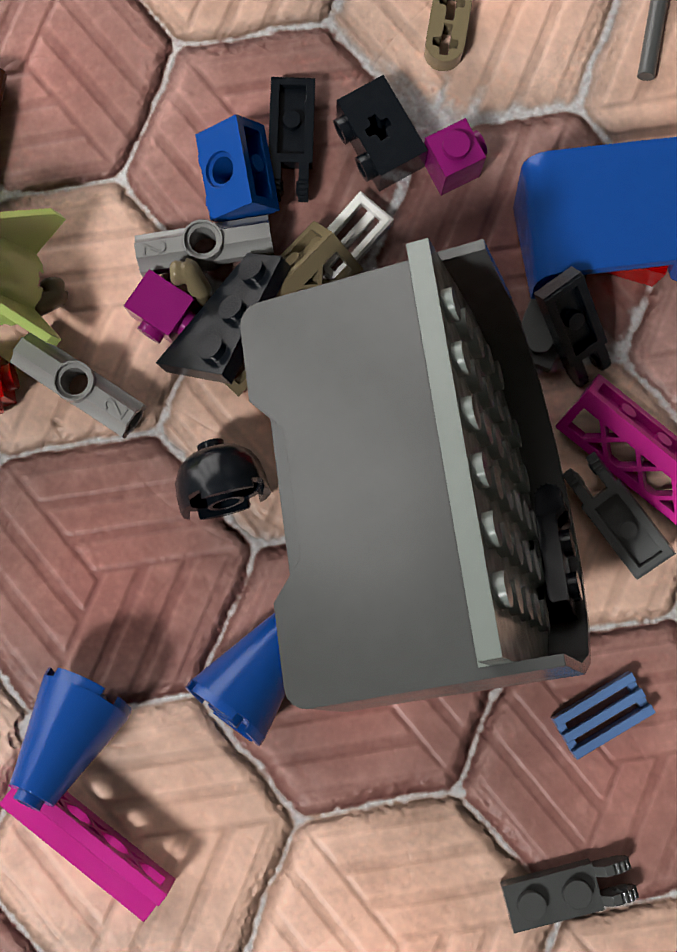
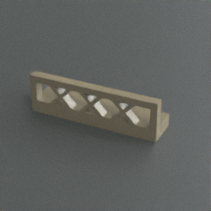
[224,221,363,397]

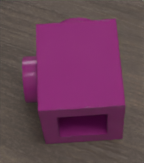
[424,118,488,196]
[124,269,200,344]

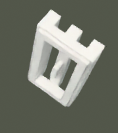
[322,191,394,279]

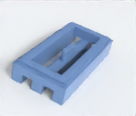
[550,671,656,760]

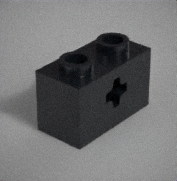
[333,75,428,192]

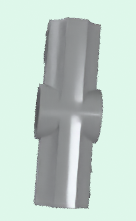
[134,215,274,277]
[10,332,147,438]

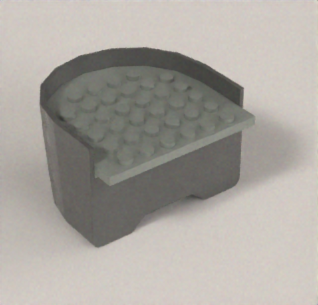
[240,238,591,712]

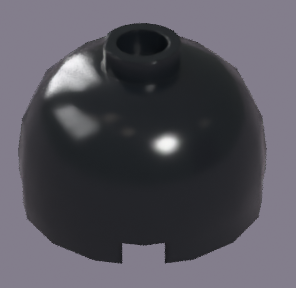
[175,438,271,520]

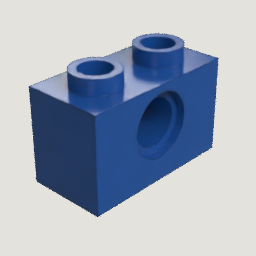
[195,114,280,222]

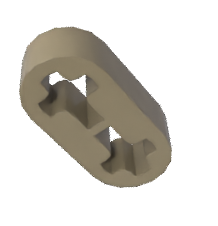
[424,0,472,71]

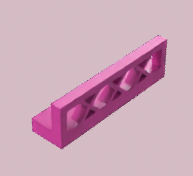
[555,374,677,525]
[0,785,176,922]

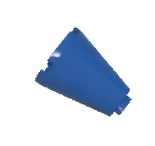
[185,613,285,746]
[9,667,132,812]

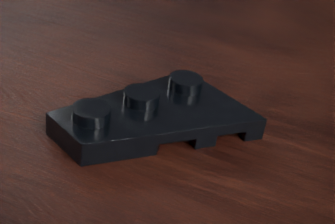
[156,253,291,384]

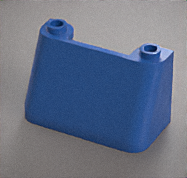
[513,137,677,299]

